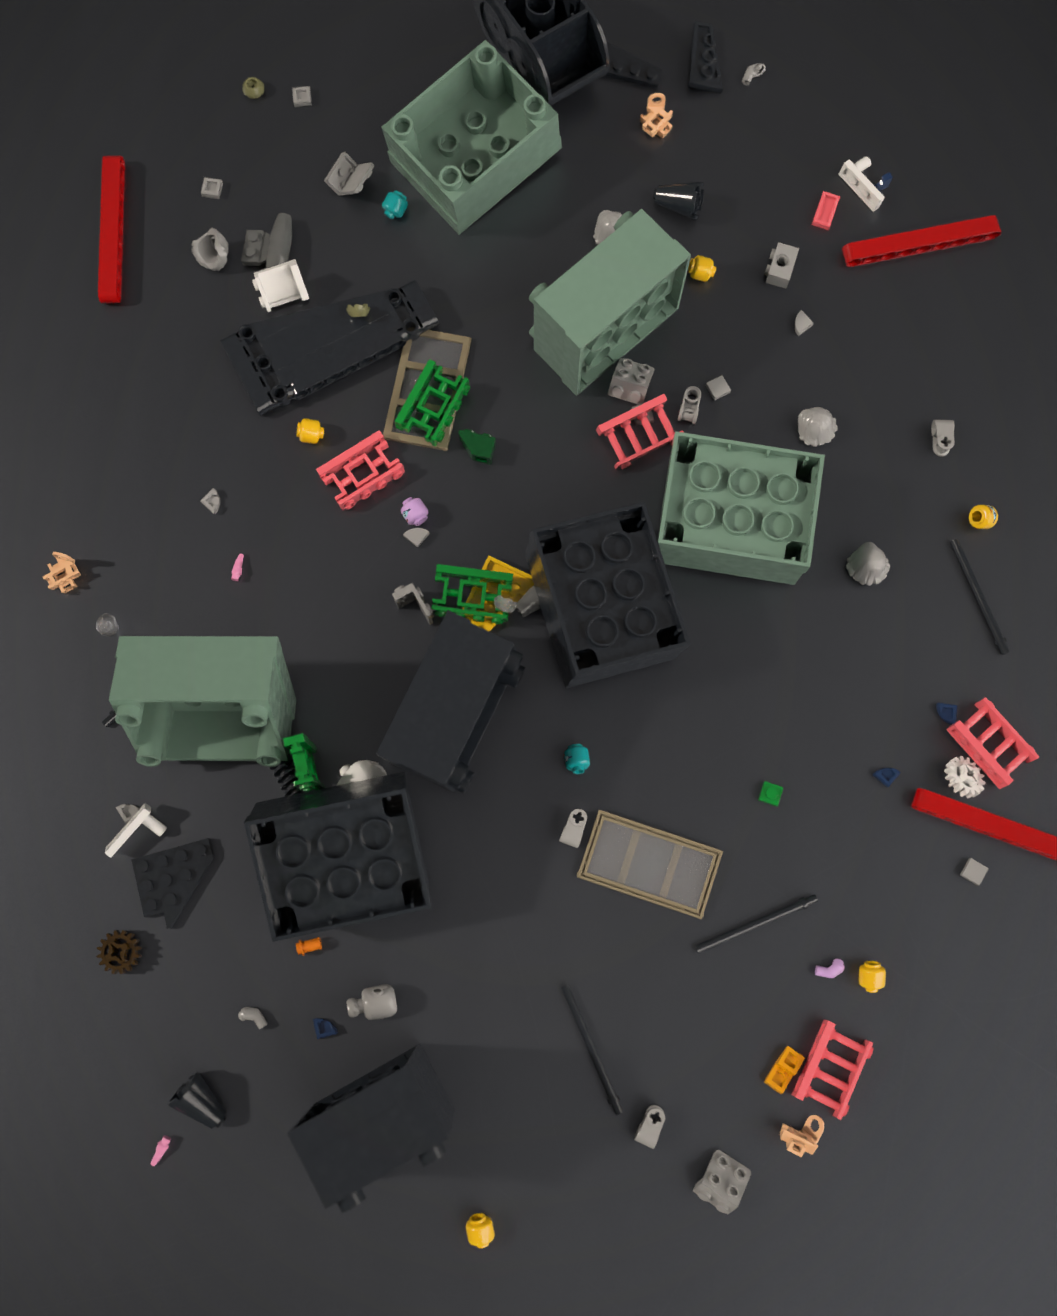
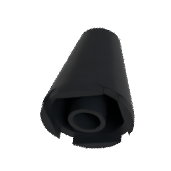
[653,182,704,220]
[168,1071,226,1129]

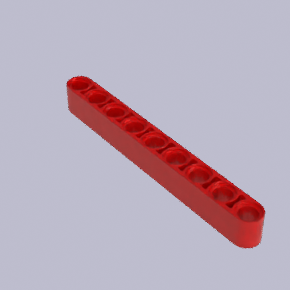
[98,156,125,303]
[842,215,1002,267]
[911,788,1057,861]

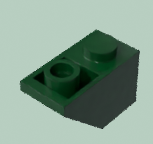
[459,429,496,465]

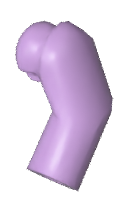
[815,959,845,979]

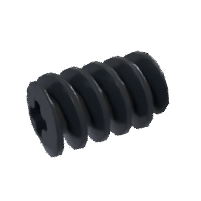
[269,753,303,796]

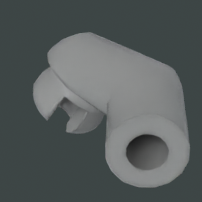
[742,63,766,85]
[238,1007,268,1030]

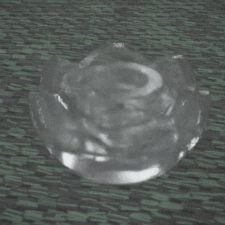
[494,595,517,613]
[96,613,118,637]

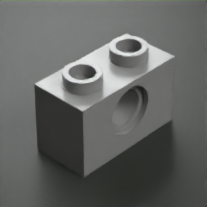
[764,242,799,289]

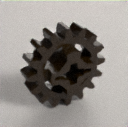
[96,930,142,974]

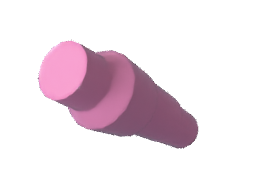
[231,554,244,581]
[150,1135,171,1166]

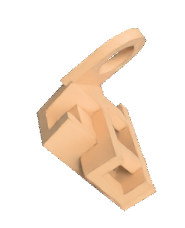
[640,93,673,139]
[43,552,81,594]
[780,1115,824,1157]

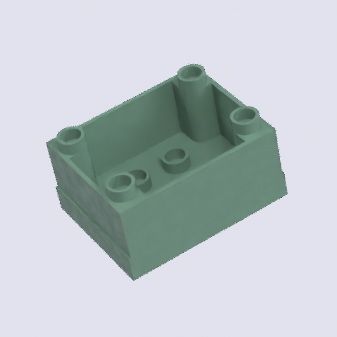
[382,40,562,235]
[529,209,691,396]
[657,431,825,585]
[109,636,297,767]

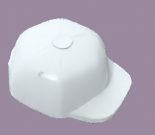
[337,760,387,786]

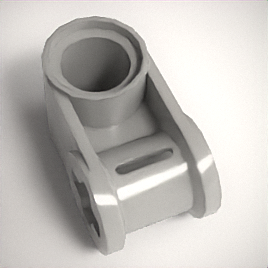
[677,386,701,424]
[931,420,955,457]
[559,809,587,848]
[634,1105,665,1149]

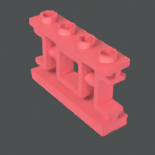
[316,430,405,510]

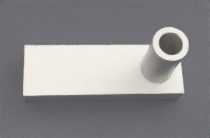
[839,157,885,212]
[105,803,167,858]

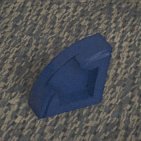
[873,172,893,191]
[936,703,957,725]
[872,768,901,788]
[313,1018,338,1039]

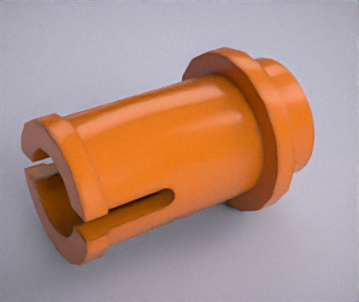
[296,937,322,956]

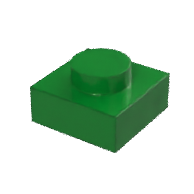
[758,781,784,807]

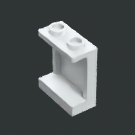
[252,259,309,312]

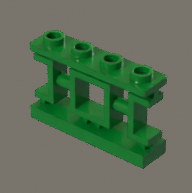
[395,359,471,447]
[431,564,513,624]
[283,733,325,792]

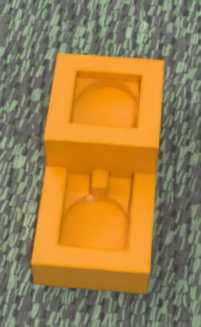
[764,1046,805,1094]

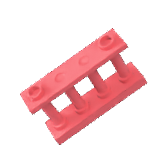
[596,394,684,469]
[946,697,1039,789]
[792,1019,873,1120]

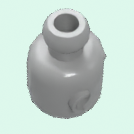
[346,984,397,1020]

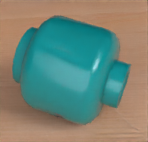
[382,190,408,219]
[564,744,590,774]

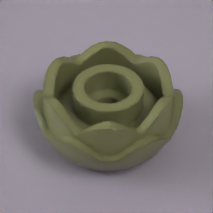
[243,77,264,99]
[346,304,370,317]

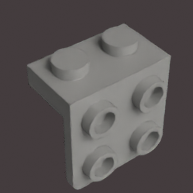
[324,152,374,196]
[608,358,654,405]
[392,583,434,625]
[693,1150,751,1214]

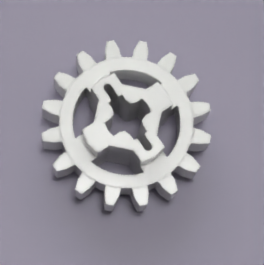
[944,756,986,798]

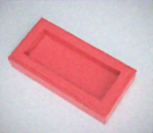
[812,191,840,230]

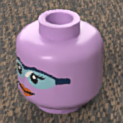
[401,497,428,526]

